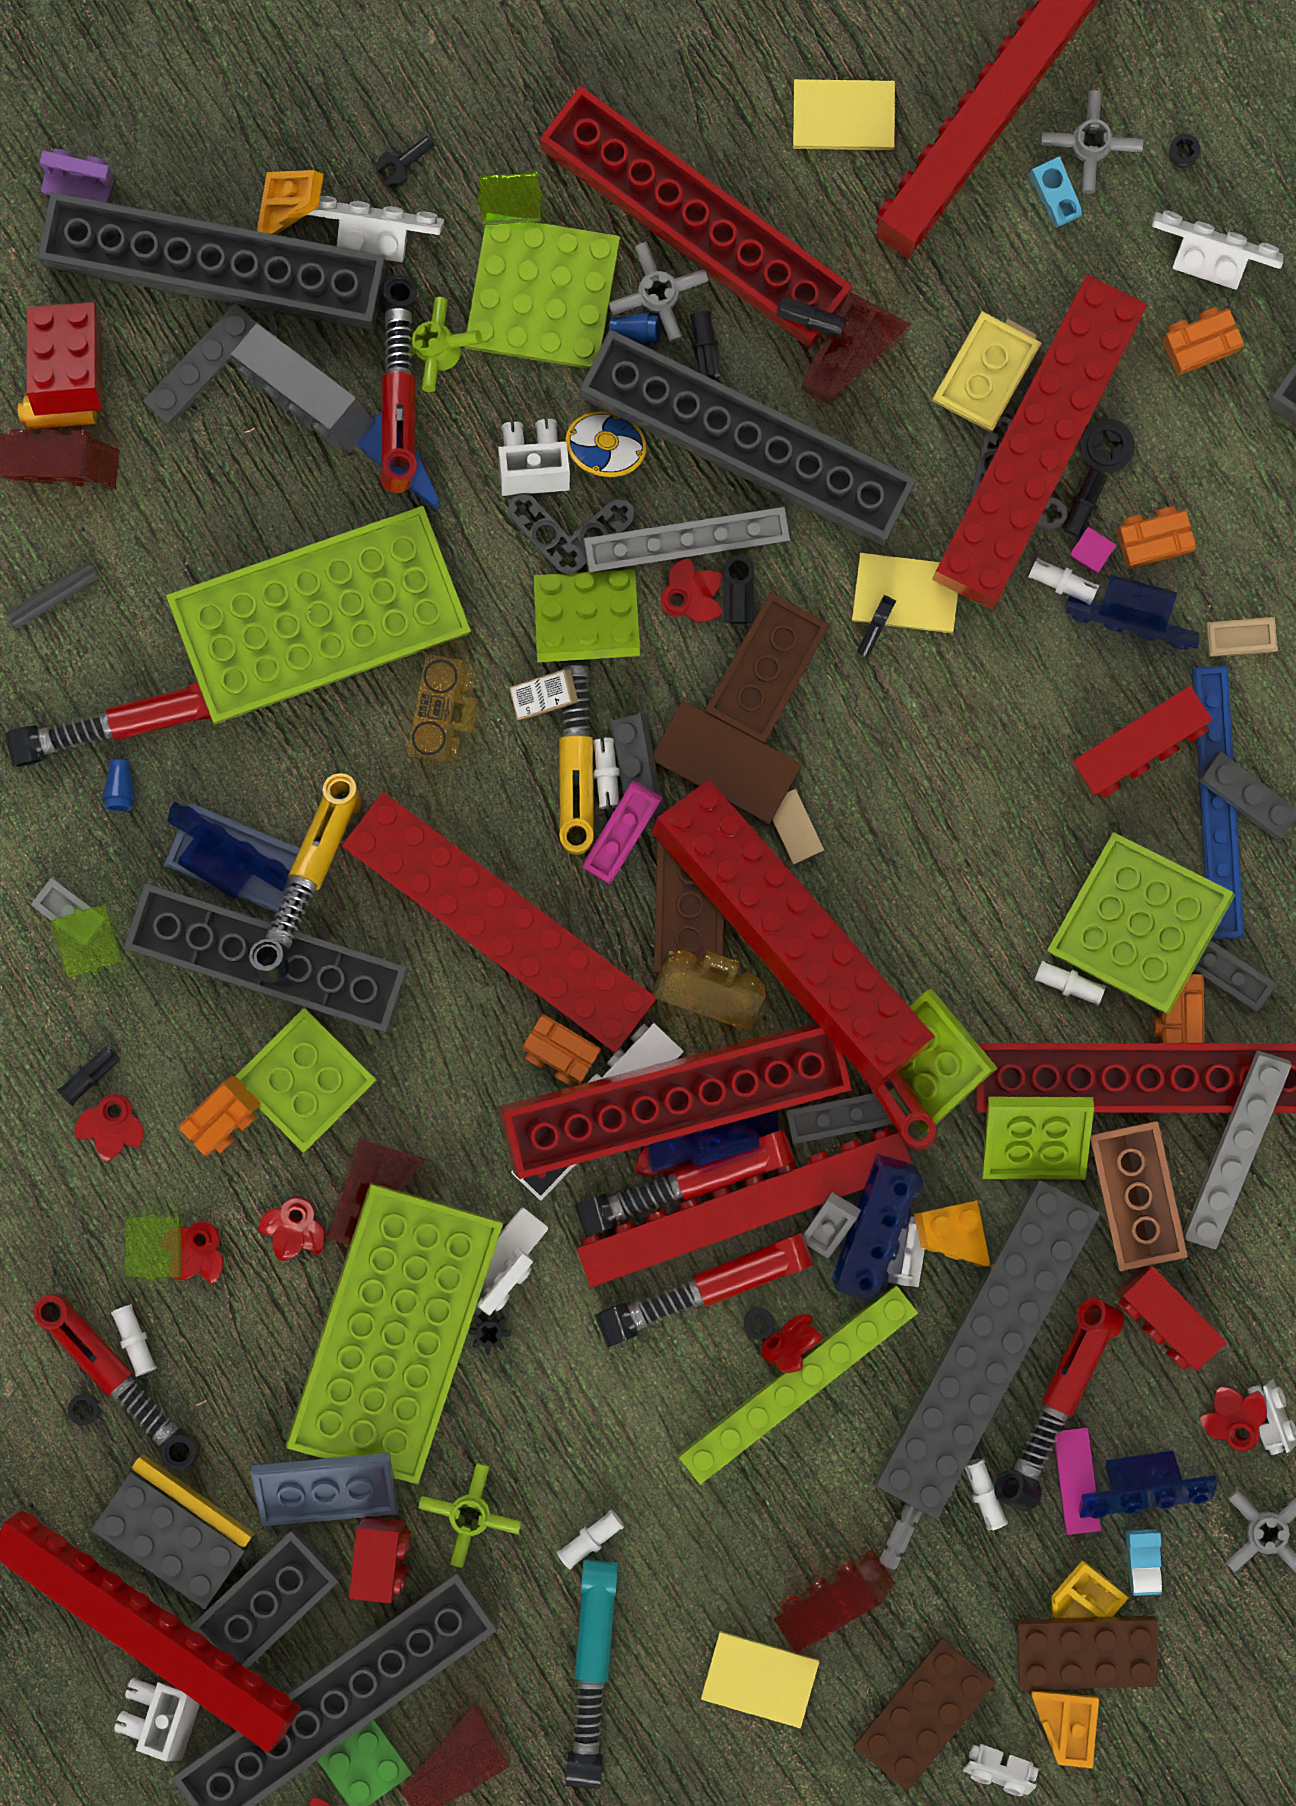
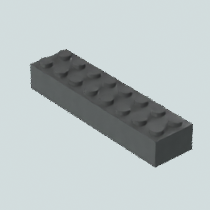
[124,883,410,1034]

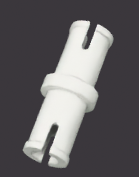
[1028,557,1100,605]
[593,738,620,809]
[1034,961,1106,1006]
[111,1304,157,1377]
[965,1458,1008,1531]
[557,1509,625,1569]

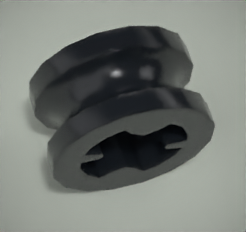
[1168,134,1200,168]
[744,1308,774,1339]
[68,1394,100,1425]

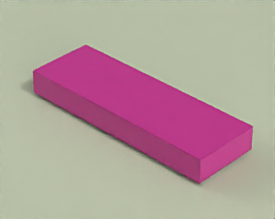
[581,780,663,884]
[1054,1426,1101,1535]

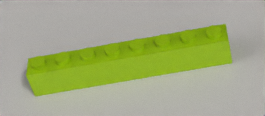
[679,1284,918,1485]

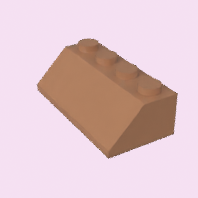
[1090,1120,1188,1271]

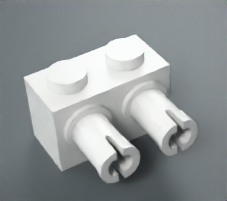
[498,419,570,496]
[114,1677,200,1762]

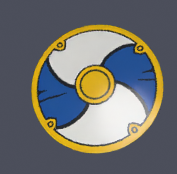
[566,411,646,477]

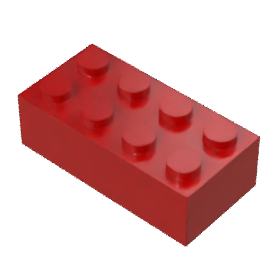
[1071,686,1213,799]

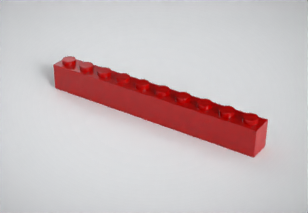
[577,1127,915,1288]
[0,1510,301,1753]

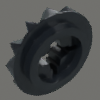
[1080,419,1135,473]

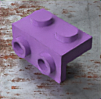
[39,149,115,203]

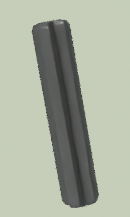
[7,562,100,628]

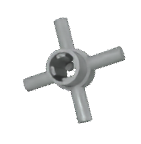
[1040,90,1143,194]
[609,242,708,342]
[1225,1489,1296,1574]

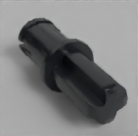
[777,297,846,338]
[690,311,720,379]
[1061,469,1107,538]
[57,1046,120,1106]

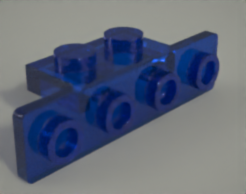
[1066,574,1200,650]
[167,802,290,899]
[647,1110,779,1171]
[1078,1451,1217,1519]

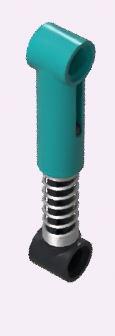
[565,1560,618,1789]

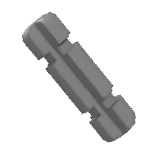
[879,1503,922,1570]

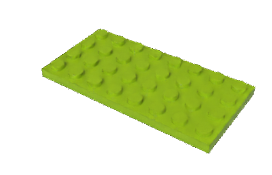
[166,506,471,725]
[285,1183,503,1485]

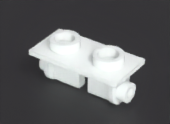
[885,1214,925,1287]
[1247,1379,1296,1455]
[963,1744,1039,1796]

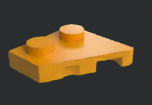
[257,170,324,235]
[914,1201,991,1267]
[1031,1690,1099,1768]

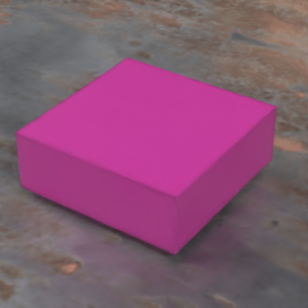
[1068,527,1116,574]

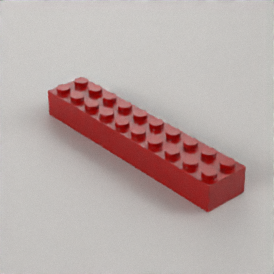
[875,0,1099,259]
[539,85,853,349]
[932,274,1148,610]
[652,779,935,1090]
[342,792,657,1053]
[497,1022,852,1179]
[974,1043,1296,1113]

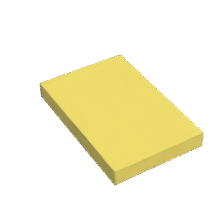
[793,79,895,150]
[932,311,1041,433]
[852,553,958,633]
[701,1631,819,1728]

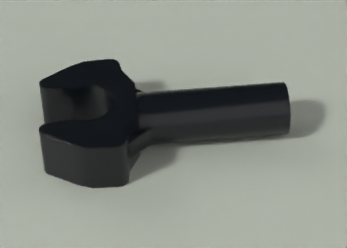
[375,135,435,187]
[857,595,896,657]

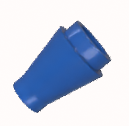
[609,312,660,346]
[102,759,136,812]

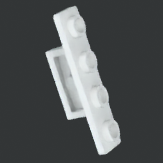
[307,196,444,262]
[1152,211,1283,290]
[470,1207,548,1325]

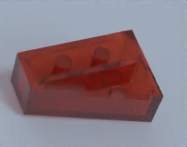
[801,292,911,405]
[0,429,119,490]
[326,1137,425,1245]
[773,1548,895,1654]
[401,1699,511,1806]

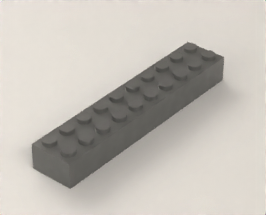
[38,192,388,331]
[580,329,916,547]
[874,1179,1101,1520]
[172,1569,499,1806]

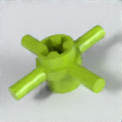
[409,297,482,392]
[418,1463,522,1568]

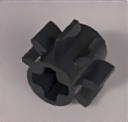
[468,1312,511,1355]

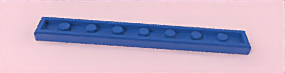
[1192,666,1244,940]

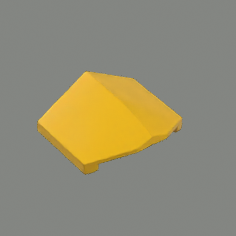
[1052,1560,1129,1618]

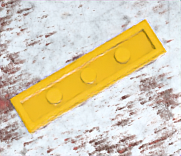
[132,1454,255,1547]

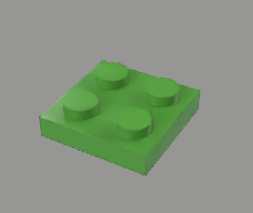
[317,1718,413,1806]

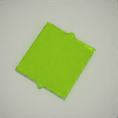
[477,172,543,226]
[50,904,122,978]
[125,1213,181,1281]

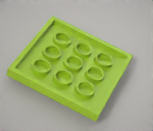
[465,214,620,369]
[1047,832,1235,1015]

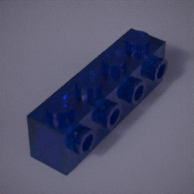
[832,1154,923,1302]

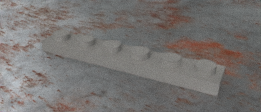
[583,507,790,572]
[1183,1050,1292,1250]

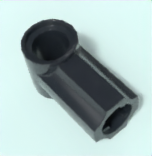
[723,555,754,624]

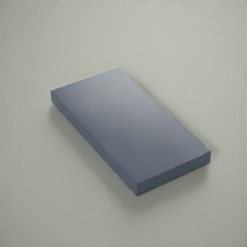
[164,803,300,913]
[251,1453,399,1527]

